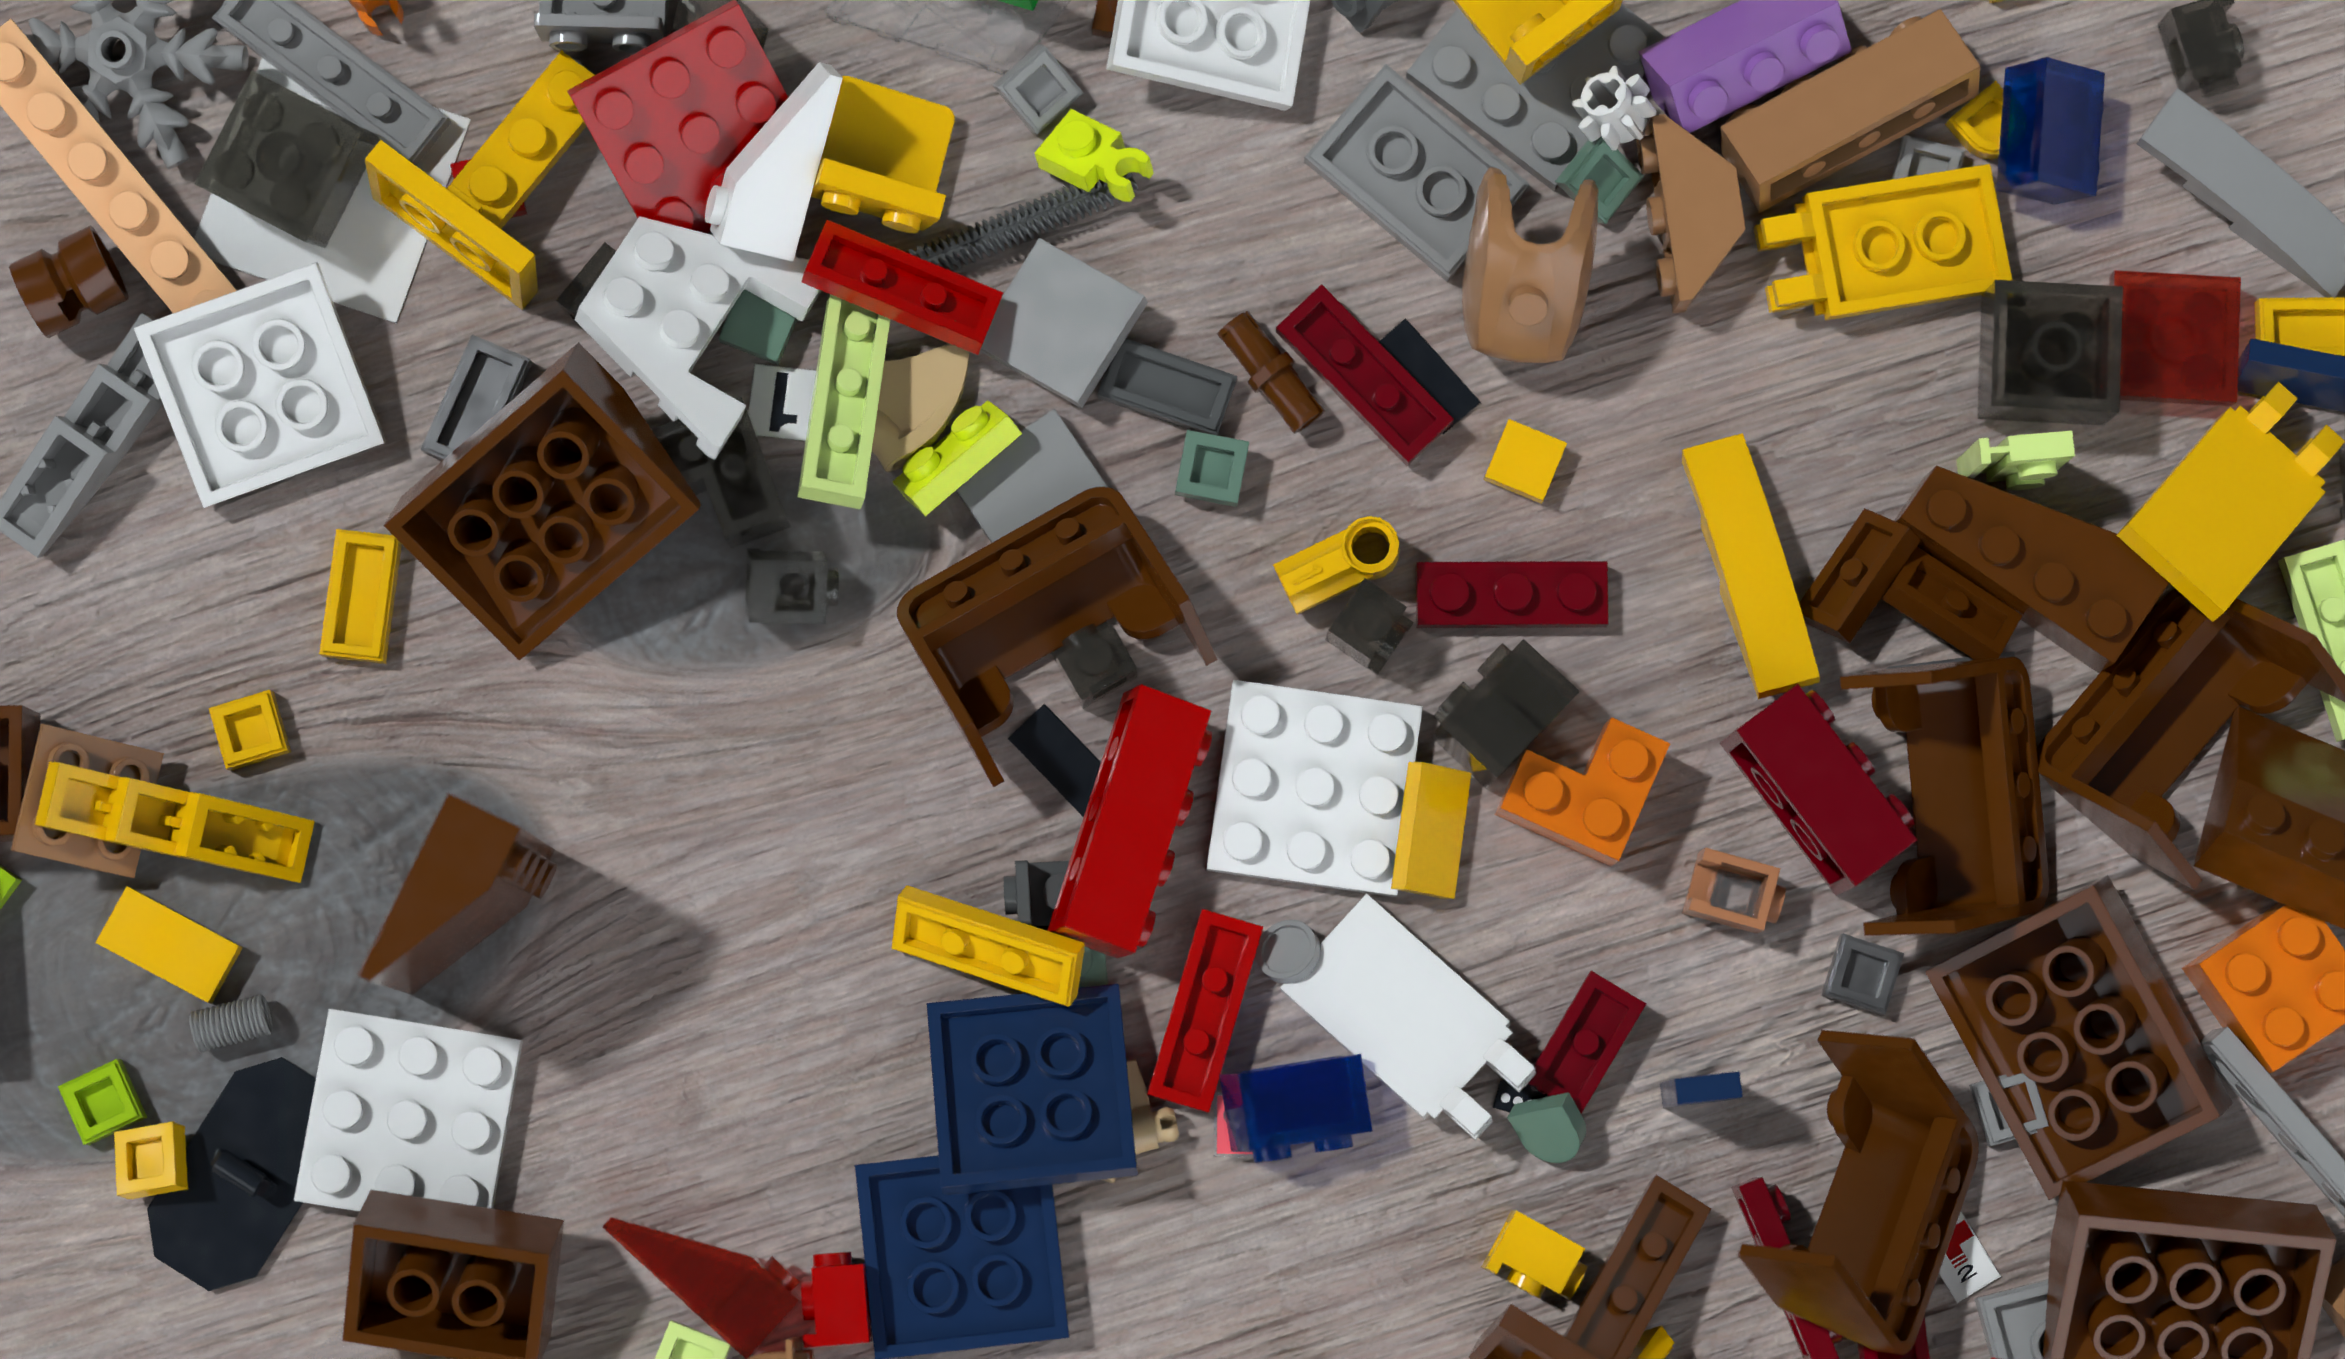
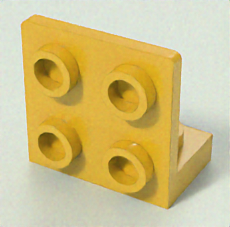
[1453,0,1623,85]

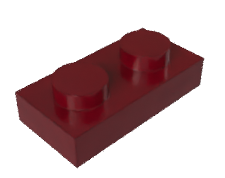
[1528,971,1647,1114]

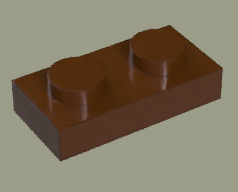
[1799,508,1921,644]
[1882,547,2023,660]

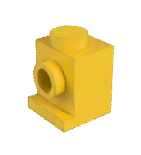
[1481,1210,1588,1300]

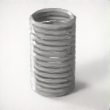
[189,994,273,1053]

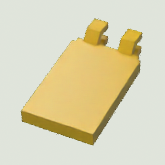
[1753,164,2014,321]
[2117,382,2345,622]

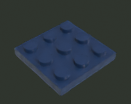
[927,984,1138,1196]
[855,1155,1070,1359]

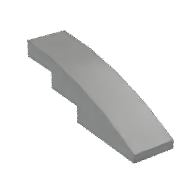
[2136,88,2345,297]
[0,312,163,558]

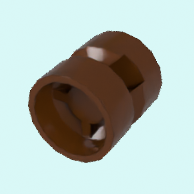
[9,225,129,338]

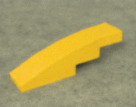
[1682,433,1820,699]
[34,761,315,883]

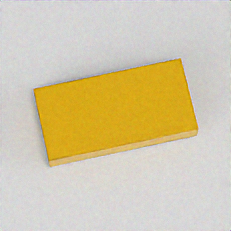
[2254,297,2345,357]
[319,529,402,664]
[1391,762,1472,899]
[95,886,243,1004]

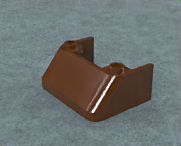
[897,487,1218,788]
[2037,589,2345,890]
[1840,657,2049,936]
[1738,1030,1979,1355]

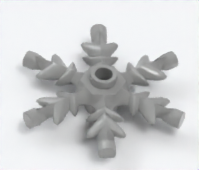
[25,0,249,169]

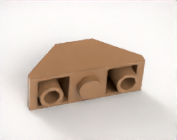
[1637,114,1746,313]

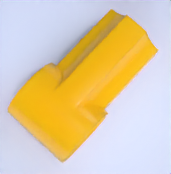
[1273,516,1400,615]

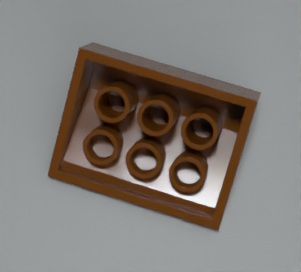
[383,342,702,661]
[2193,706,2345,930]
[358,793,557,995]
[1925,875,2233,1200]
[2043,1180,2337,1359]

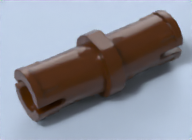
[1217,311,1326,434]

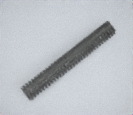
[909,173,1139,271]

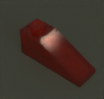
[602,1217,802,1359]

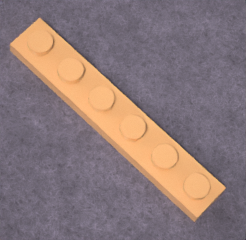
[0,19,237,313]

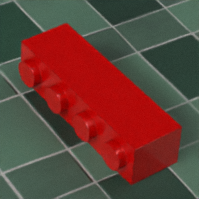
[1047,684,1212,959]

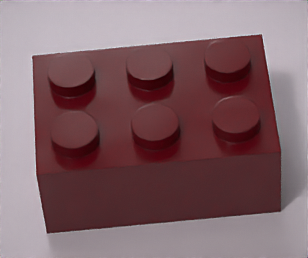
[1720,684,1917,896]

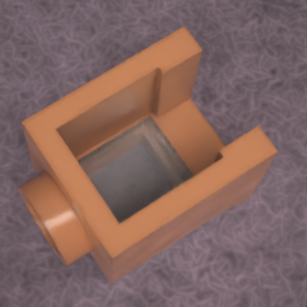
[1682,848,1786,934]

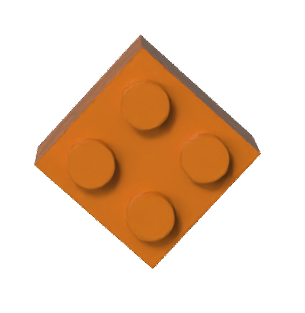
[2182,902,2345,1073]

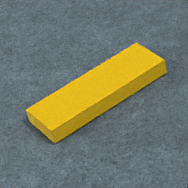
[891,885,1085,1007]

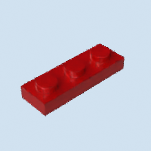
[801,220,1004,355]
[1147,909,1263,1113]

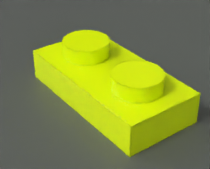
[892,400,1022,516]

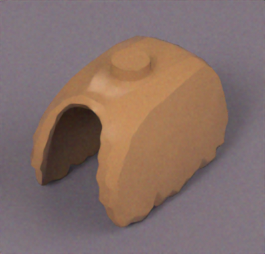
[1462,167,1599,363]

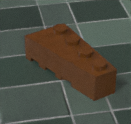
[1894,465,2169,673]

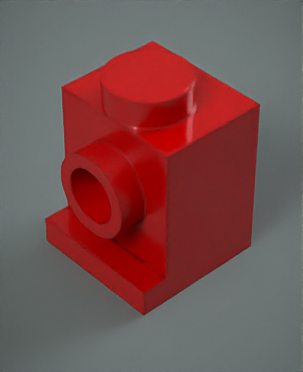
[801,1252,873,1348]

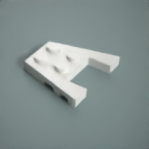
[575,216,821,460]

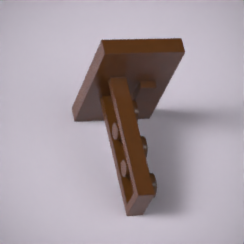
[1468,1175,1711,1359]

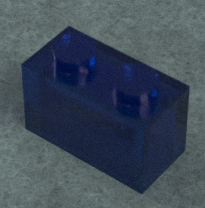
[1996,57,2105,205]
[1219,1054,1373,1163]

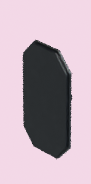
[147,1057,316,1291]

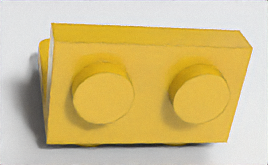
[811,76,955,233]

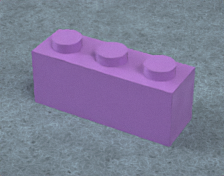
[1638,0,1852,133]

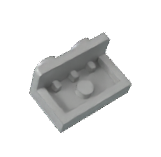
[534,0,668,53]

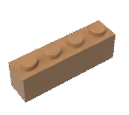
[1721,9,1980,213]

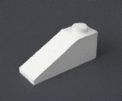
[705,62,843,261]

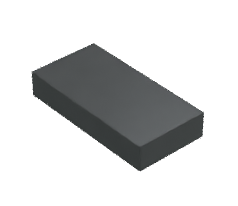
[1097,338,1238,435]

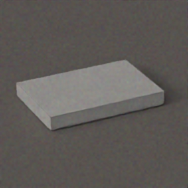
[1304,64,1530,282]

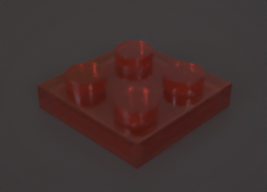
[2105,270,2241,406]

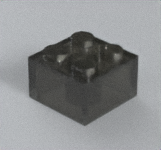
[194,70,382,248]
[1977,280,2123,426]

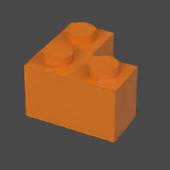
[1495,717,1671,867]

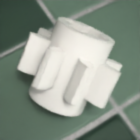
[1572,66,1657,151]

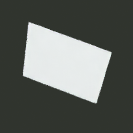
[194,58,471,323]

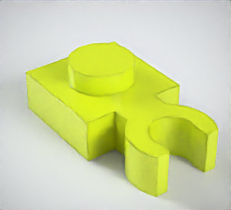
[1034,109,1154,202]

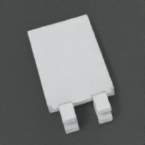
[1280,893,1536,1140]

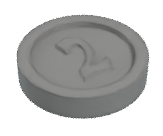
[1256,920,1320,984]

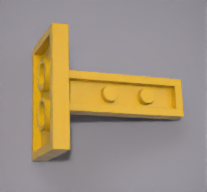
[365,51,595,310]

